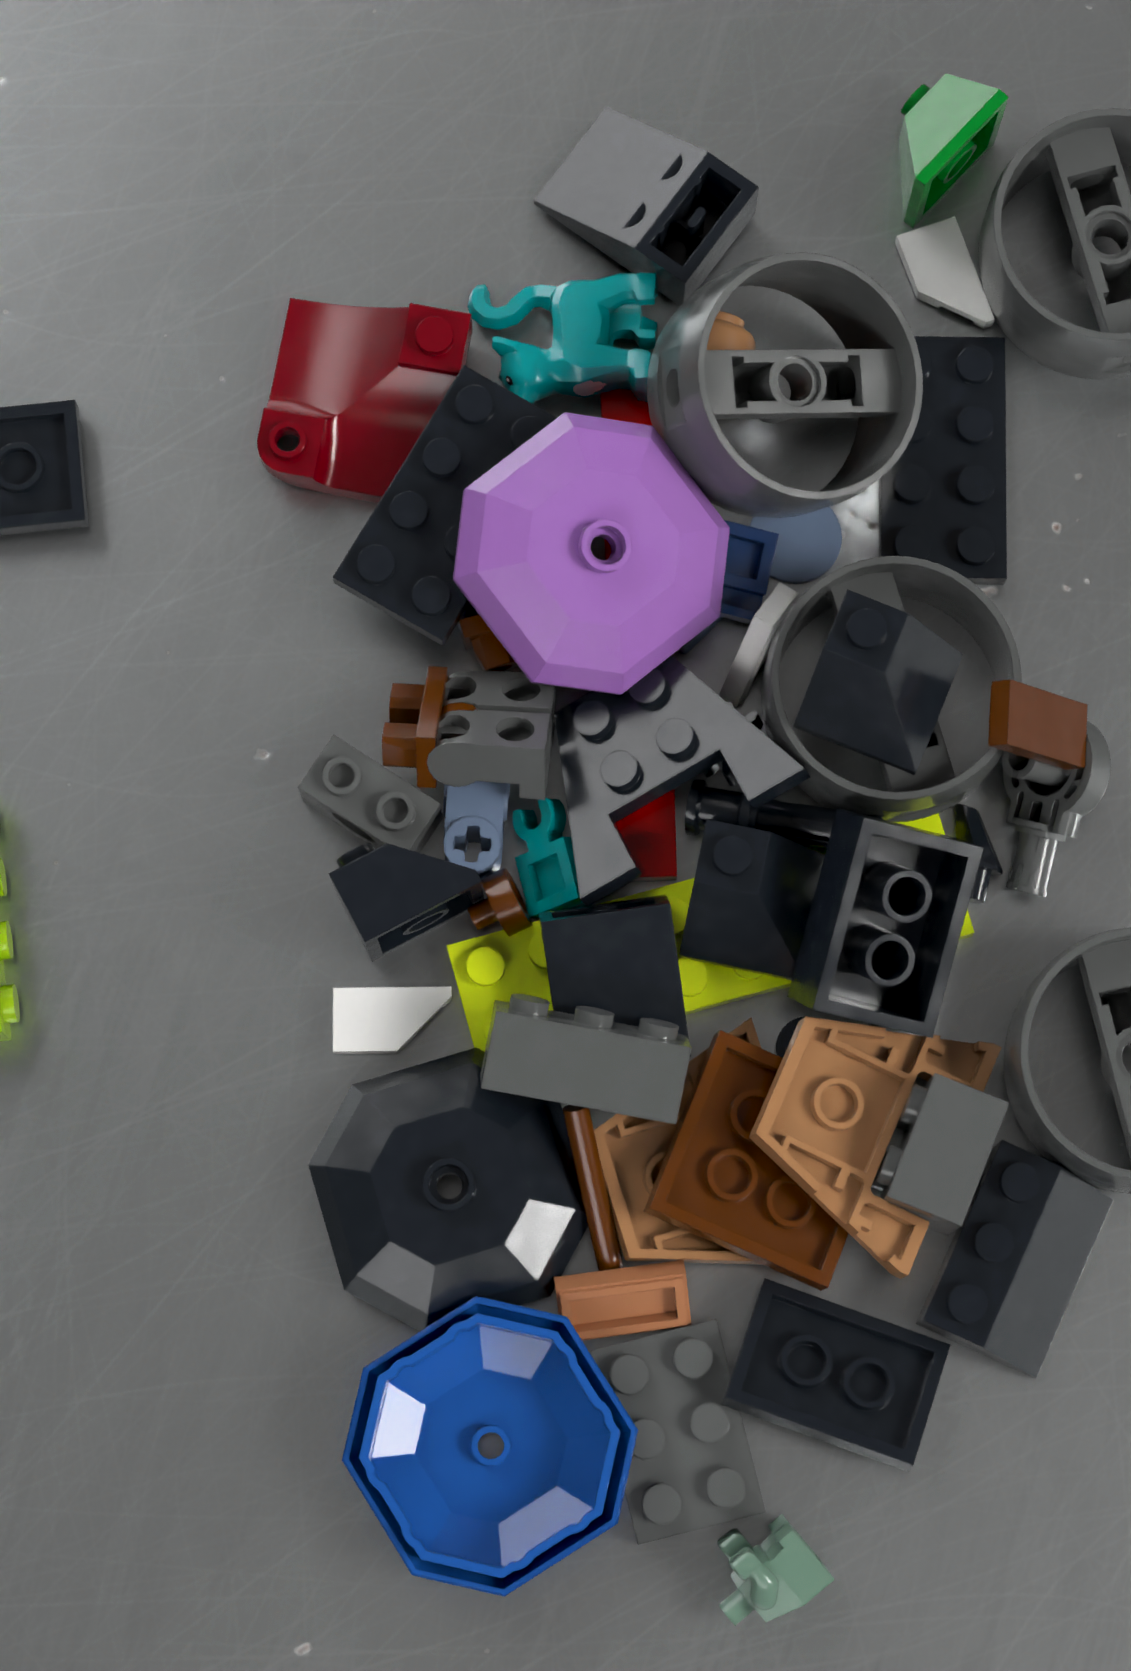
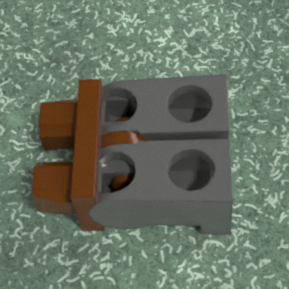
[382,666,556,800]

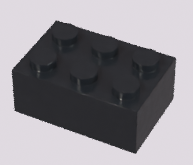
[787,808,984,1038]

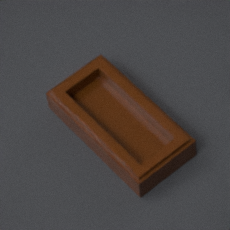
[988,679,1088,770]

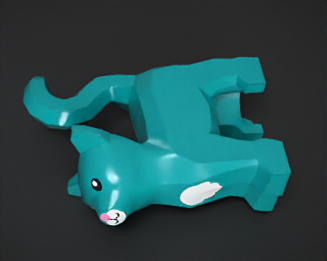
[467,272,658,404]

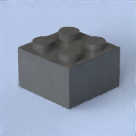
[871,1073,1009,1236]

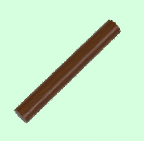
[563,1105,624,1271]

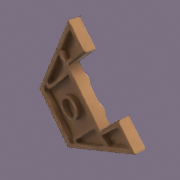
[594,1018,762,1265]

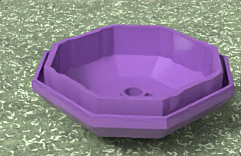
[453,412,730,695]

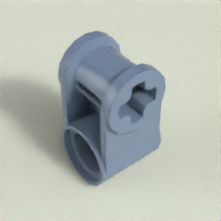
[443,781,510,887]

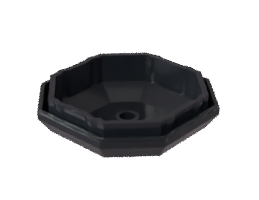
[308,1047,588,1331]

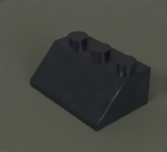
[916,1140,1113,1379]

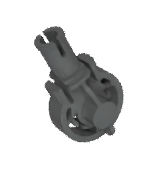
[1002,721,1111,897]

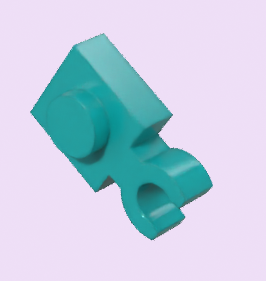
[512,798,583,918]

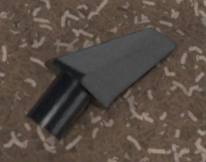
[955,803,1003,904]

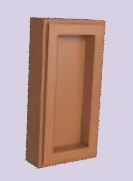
[554,1260,691,1340]

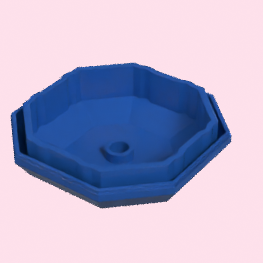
[342,1296,638,1597]

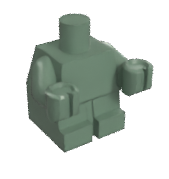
[717,1514,835,1626]

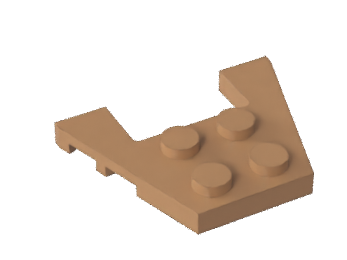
[749,1016,1002,1279]

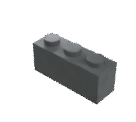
[480,994,692,1124]

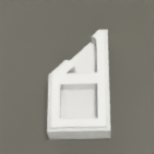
[895,216,995,329]
[719,582,799,707]
[333,986,452,1054]

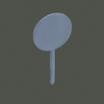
[678,507,842,654]

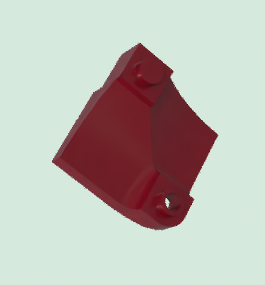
[257,298,473,503]

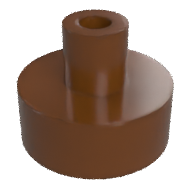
[467,868,533,937]

